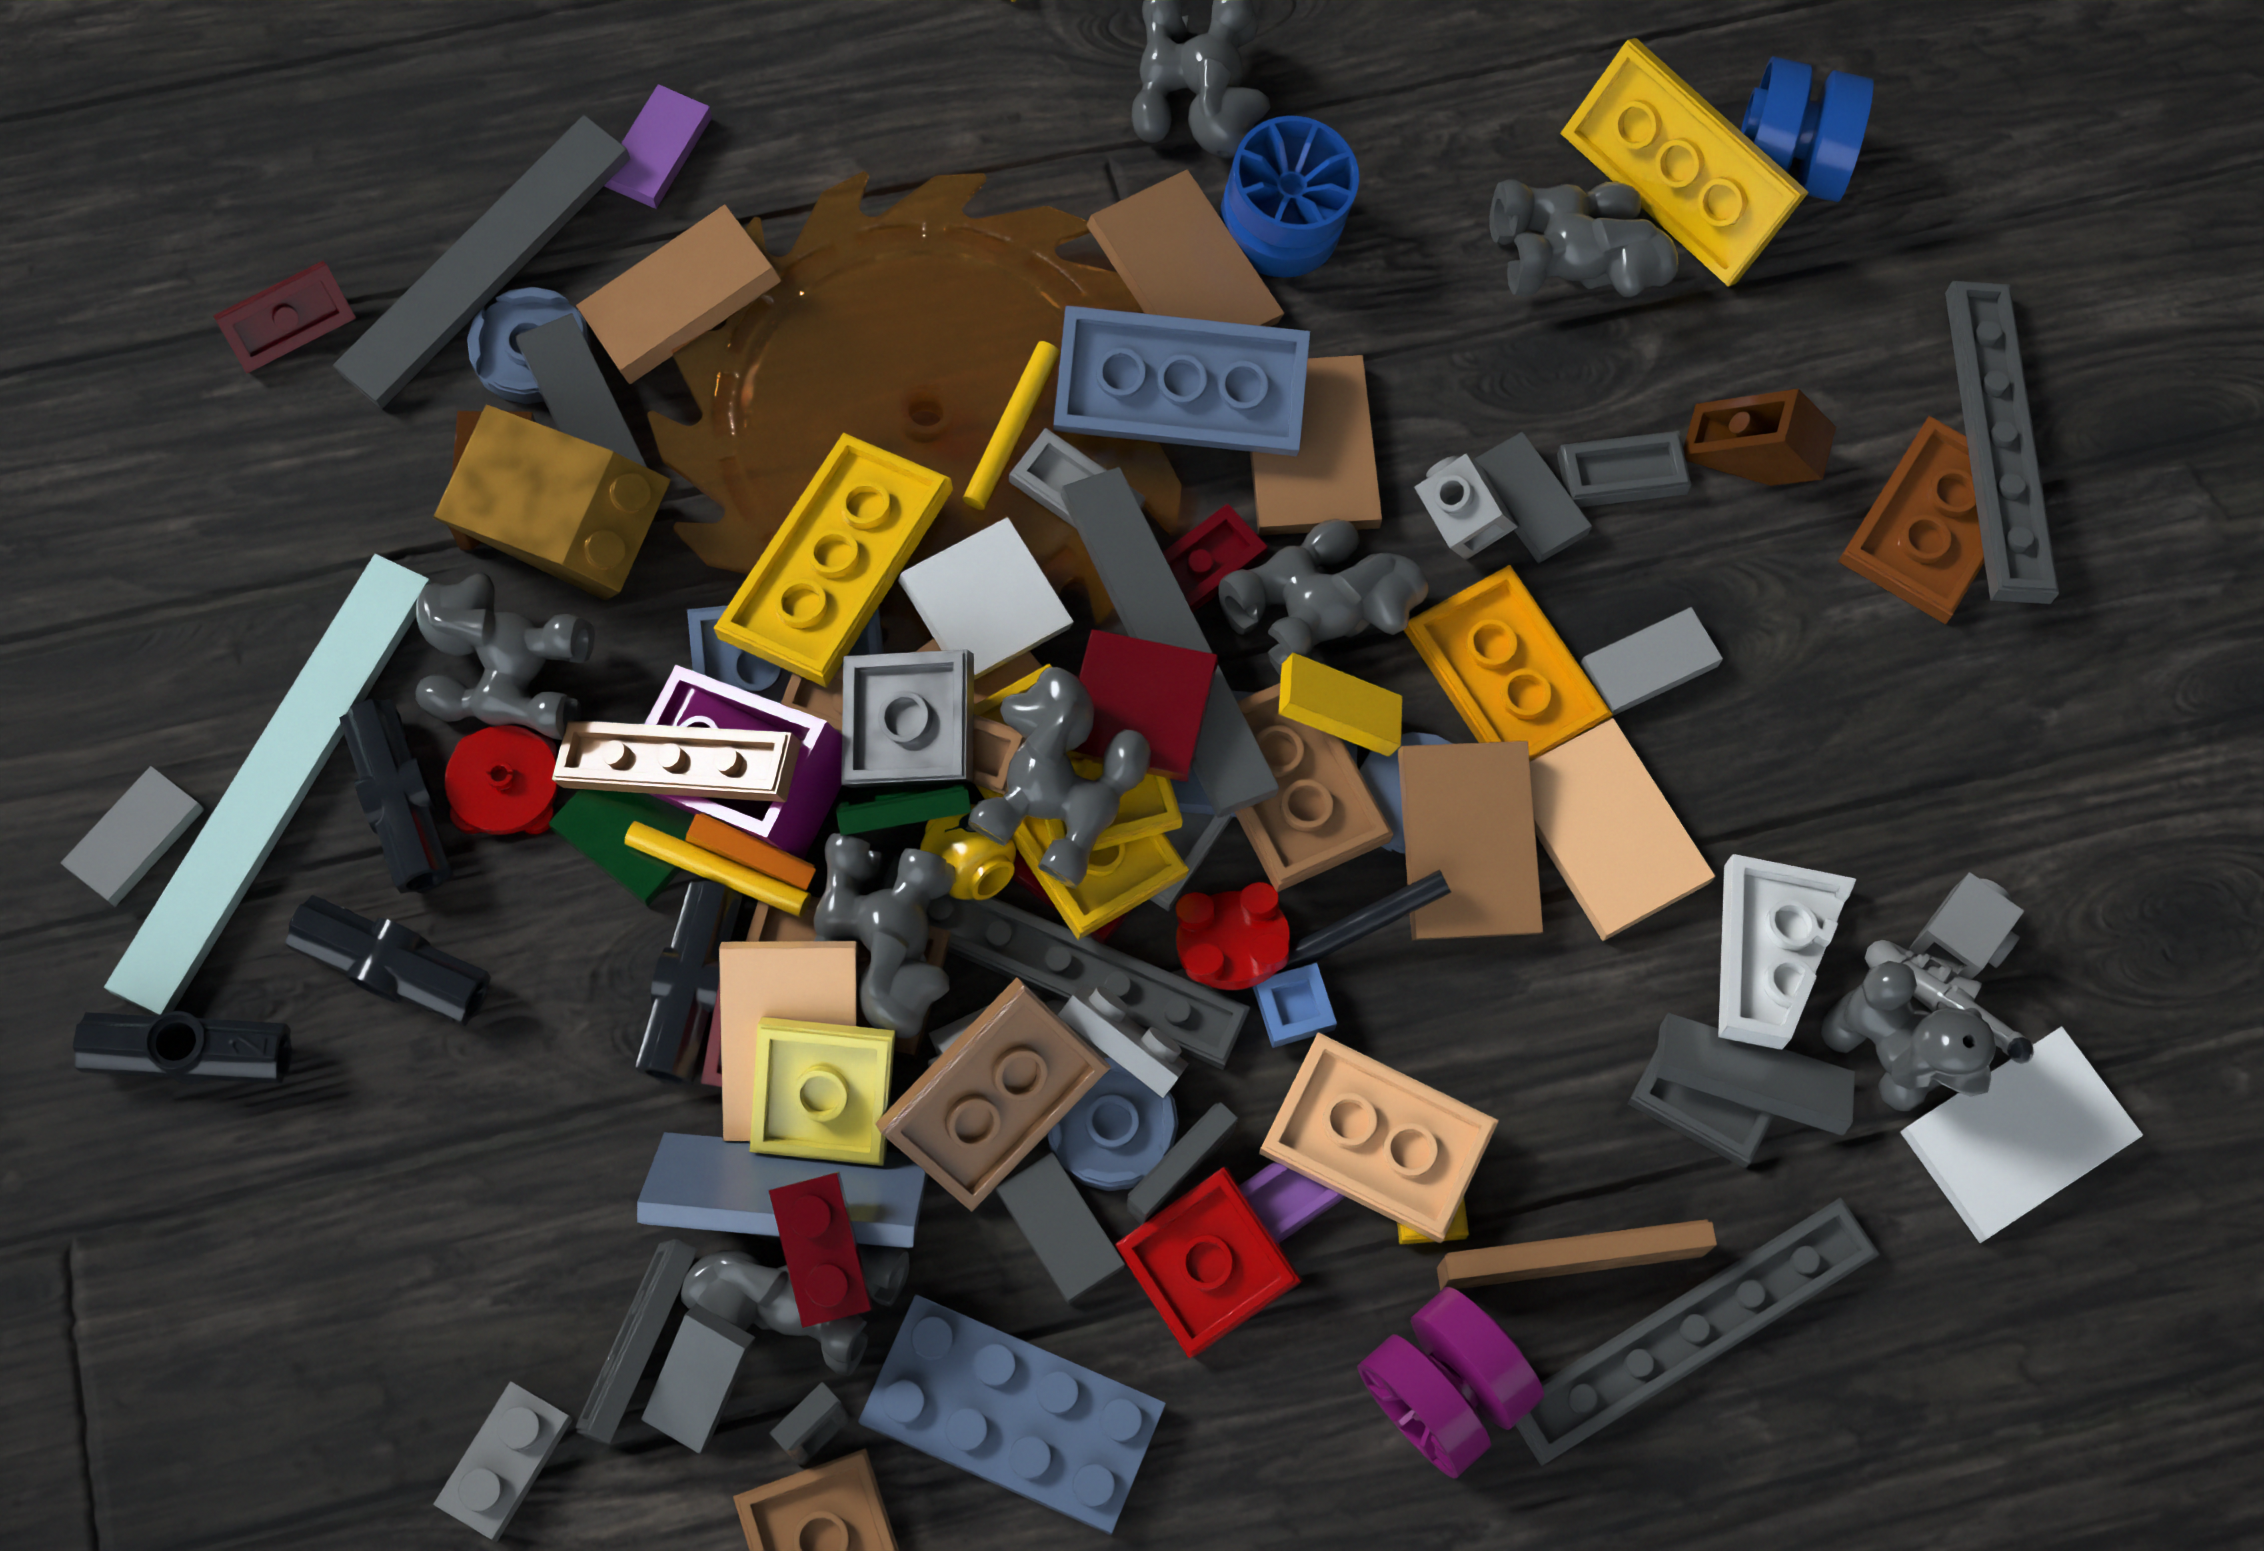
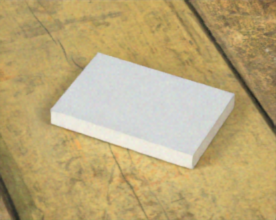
[1900,1026,2143,1243]

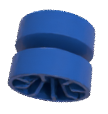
[1741,56,1874,203]
[1219,116,1359,278]

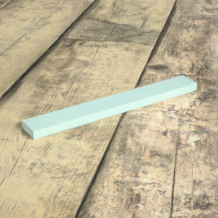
[104,554,432,1016]

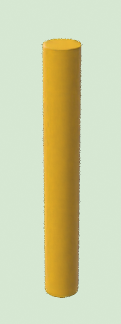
[962,341,1060,510]
[625,821,811,918]

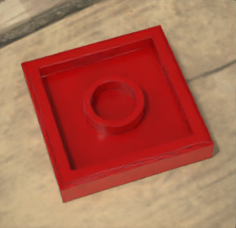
[1114,1167,1303,1358]

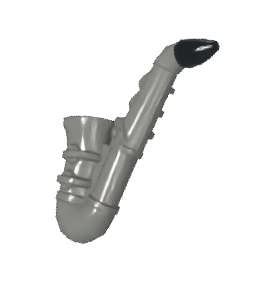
[1865,940,2034,1064]

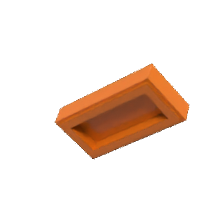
[685,813,816,891]

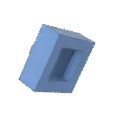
[1253,963,1337,1048]

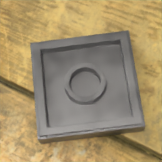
[842,649,974,788]

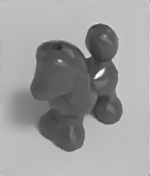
[1131,0,1270,158]
[1489,179,1679,298]
[1219,519,1429,676]
[415,571,595,740]
[968,667,1152,888]
[814,833,956,1038]
[1821,961,1996,1111]
[681,1234,909,1376]

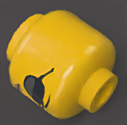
[920,804,1016,901]

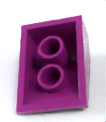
[644,665,842,860]

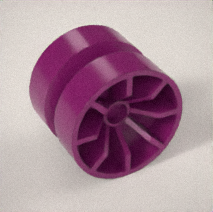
[1357,1287,1544,1478]

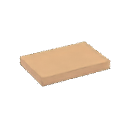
[1529,718,1715,941]
[719,941,857,1141]
[1259,1032,1499,1244]

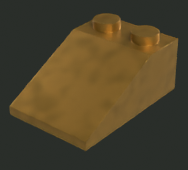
[433,405,671,601]

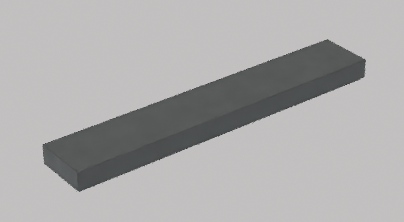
[333,115,631,410]
[1945,281,2059,604]
[1061,467,1279,818]
[878,855,1250,1070]
[1515,1198,1880,1466]

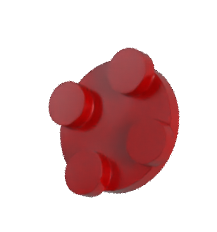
[445,725,559,835]
[1176,882,1290,990]

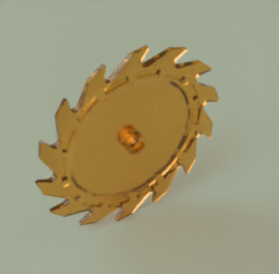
[647,171,1182,654]

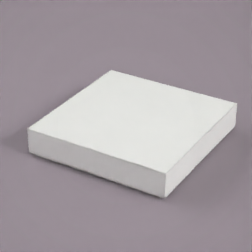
[898,517,1074,680]

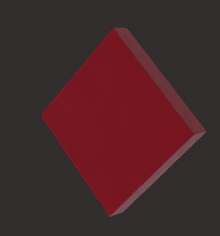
[1066,629,1218,782]

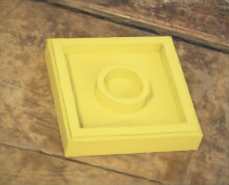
[749,1017,896,1166]

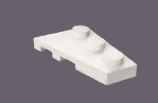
[1718,854,1856,1050]

